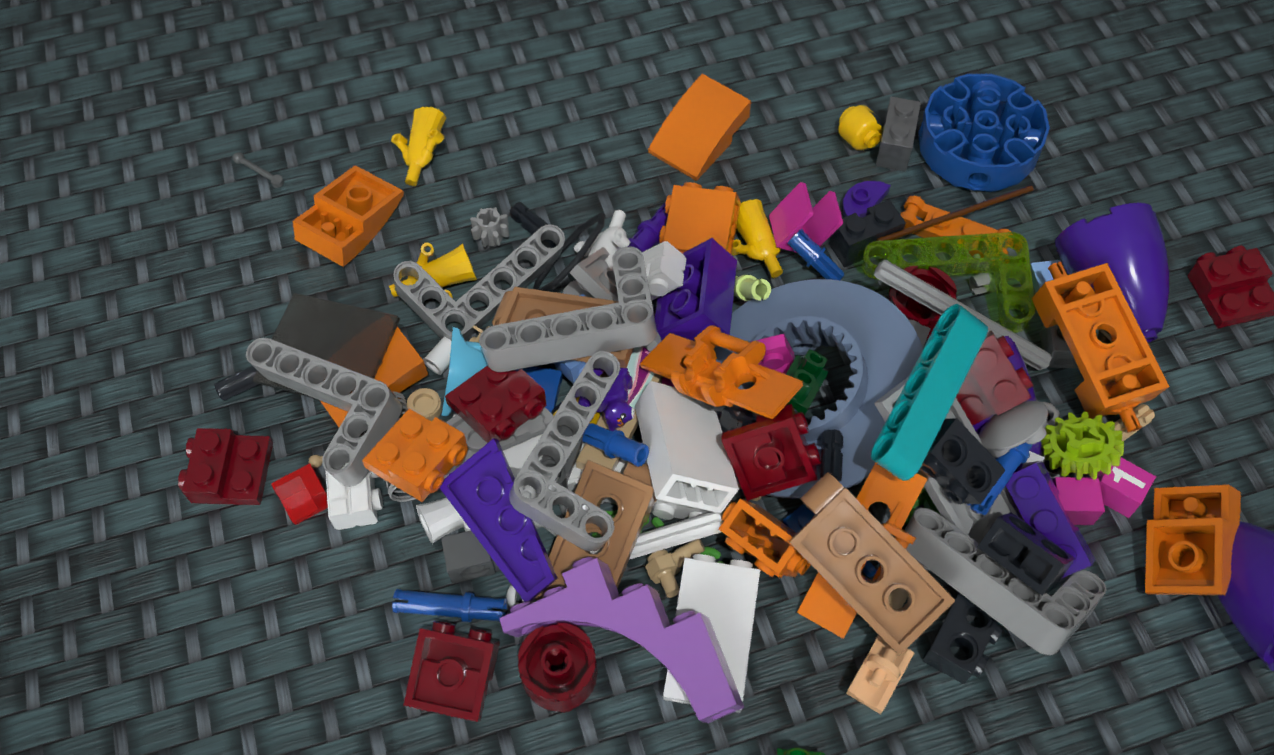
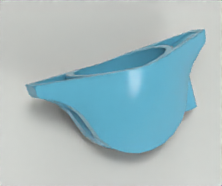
[442,327,488,416]

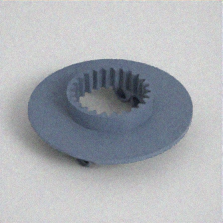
[714,279,923,499]

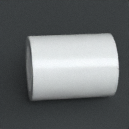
[423,337,452,375]

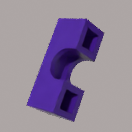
[1006,461,1096,578]

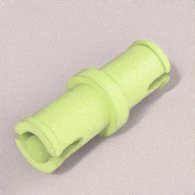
[734,275,771,301]

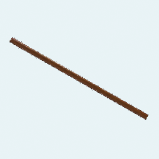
[876,185,1034,245]

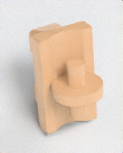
[846,635,915,714]

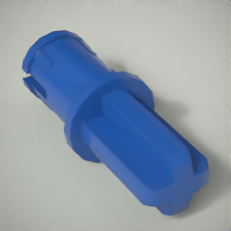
[787,228,844,281]
[582,423,649,467]

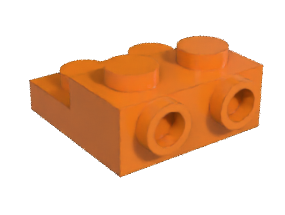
[362,409,468,502]

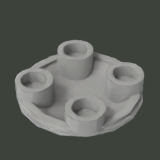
[979,400,1049,457]

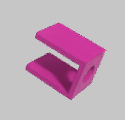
[769,182,843,253]

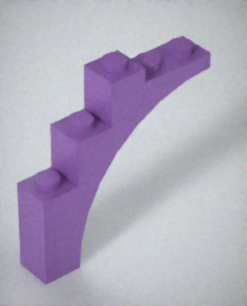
[499,557,745,723]

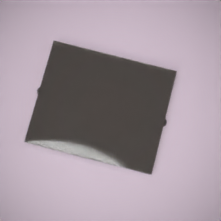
[253,293,400,396]

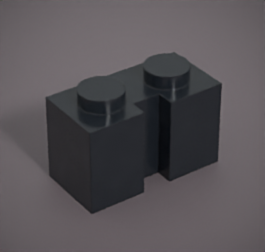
[829,200,906,267]

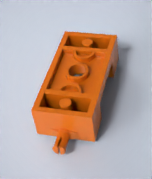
[1031,261,1169,433]

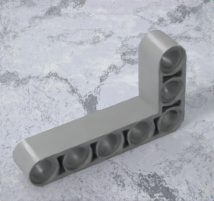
[393,224,565,341]
[479,247,657,372]
[246,337,402,487]
[509,351,620,552]
[904,508,1107,655]

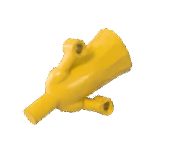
[391,107,447,186]
[732,199,783,278]
[389,243,477,299]

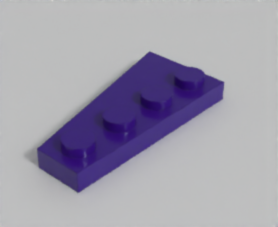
[440,438,558,602]

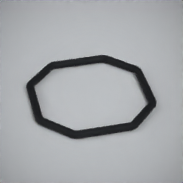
[533,213,605,291]

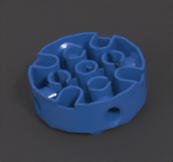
[918,74,1050,192]

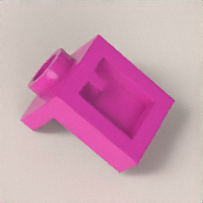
[751,334,795,374]

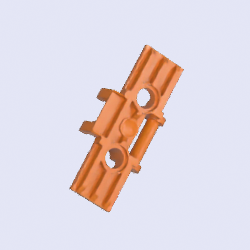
[640,325,803,420]
[797,462,927,639]

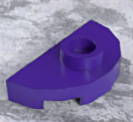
[842,181,891,218]

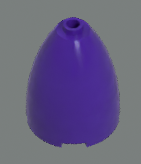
[1055,203,1169,343]
[1218,521,1274,671]

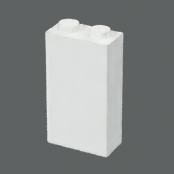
[635,381,739,513]
[663,554,760,713]

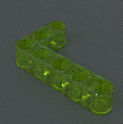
[862,232,1035,333]

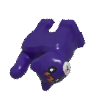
[578,368,635,431]

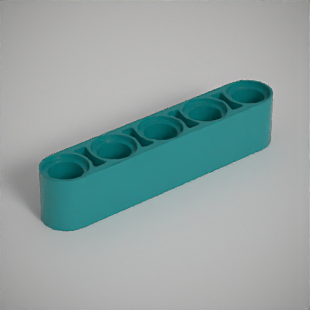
[871,304,988,481]

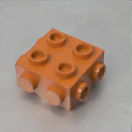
[659,182,741,255]
[719,499,811,578]

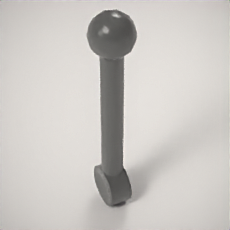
[233,152,284,188]

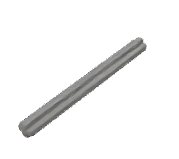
[874,260,1052,370]

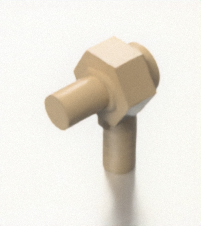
[645,539,705,598]

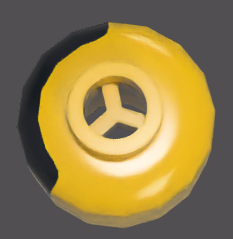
[838,105,884,150]

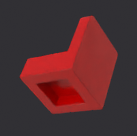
[271,463,328,525]

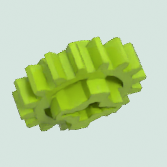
[1041,412,1124,480]

